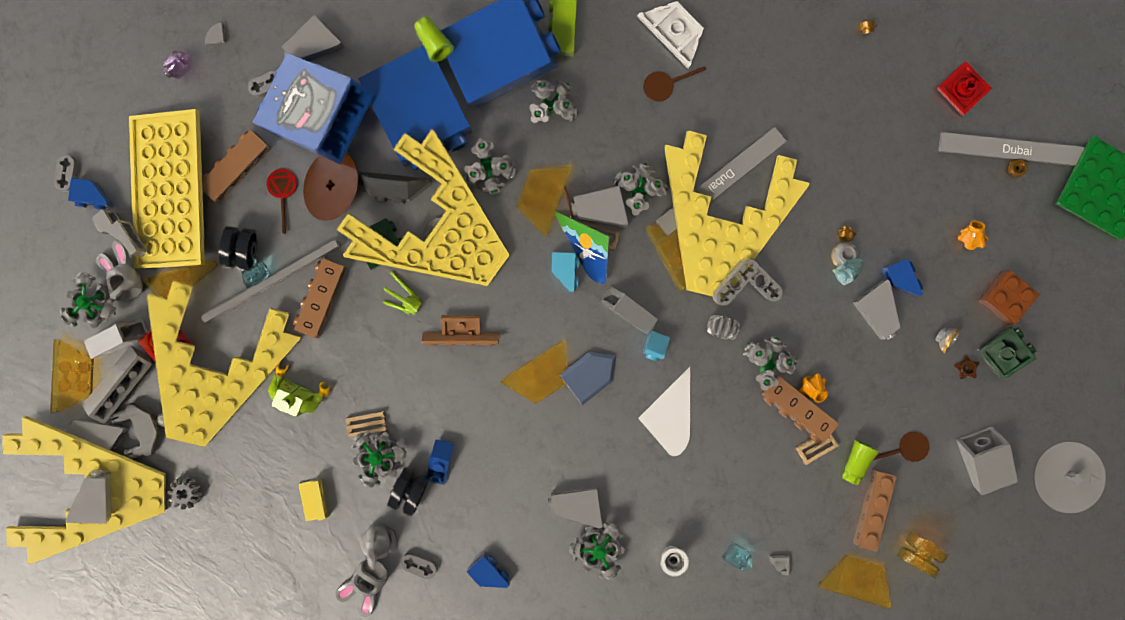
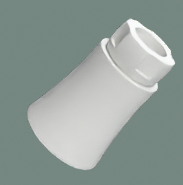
[661,546,689,576]

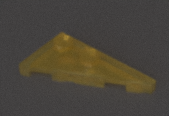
[142,261,219,298]

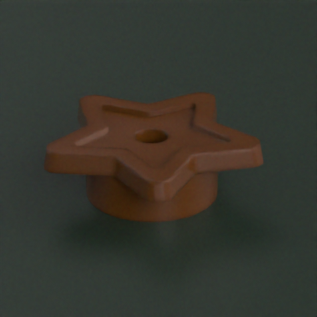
[954,355,979,380]

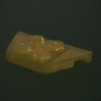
[517,166,571,237]
[645,226,686,292]
[50,339,94,413]
[500,342,567,404]
[818,555,891,609]

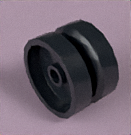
[219,226,258,271]
[387,467,430,517]

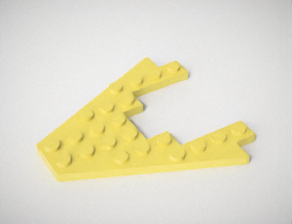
[337,129,509,286]
[664,131,809,299]
[147,280,300,447]
[2,416,166,564]

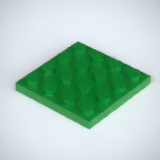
[1056,136,1125,240]

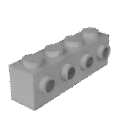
[82,345,153,424]

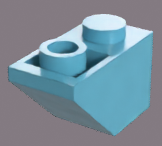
[552,252,579,292]
[643,331,670,362]

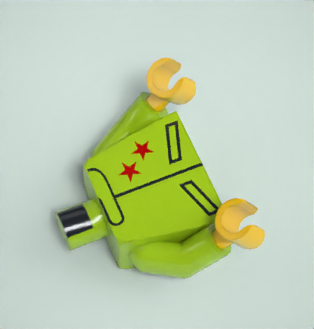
[268,362,331,416]

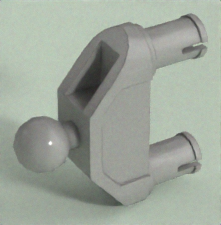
[110,403,165,459]

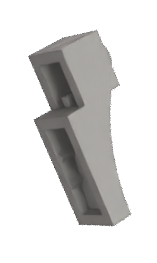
[92,209,148,257]

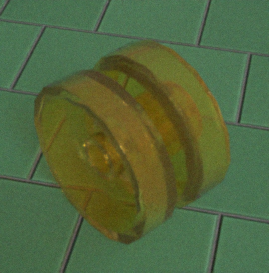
[897,532,949,578]

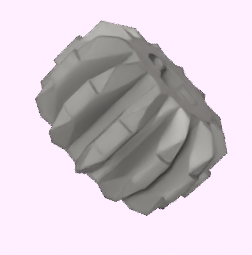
[707,315,740,340]
[167,476,202,510]

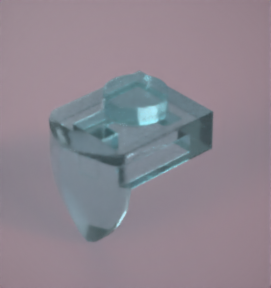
[241,258,270,288]
[832,259,863,285]
[722,542,752,571]

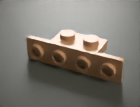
[422,315,500,346]

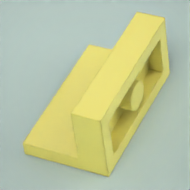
[298,479,329,521]

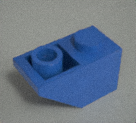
[68,178,113,210]
[882,259,923,296]
[427,440,454,485]
[467,553,510,588]

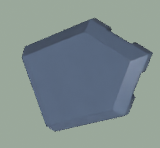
[559,352,616,405]

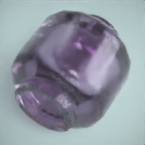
[161,50,191,79]

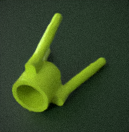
[383,271,422,315]

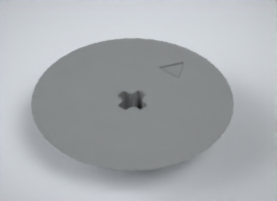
[1034,442,1106,513]

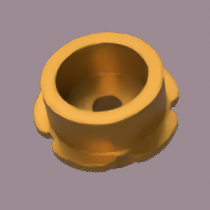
[859,19,878,34]
[1008,159,1027,178]
[837,226,857,242]

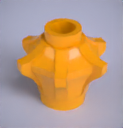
[958,220,988,250]
[799,374,828,403]

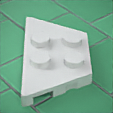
[637,1,704,69]

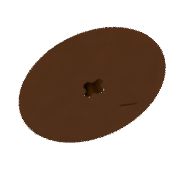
[303,153,358,221]

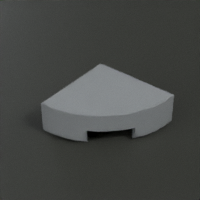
[205,22,226,45]
[770,556,790,576]

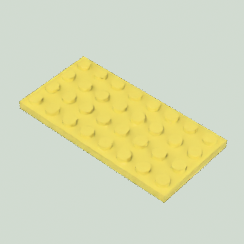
[129,109,205,269]

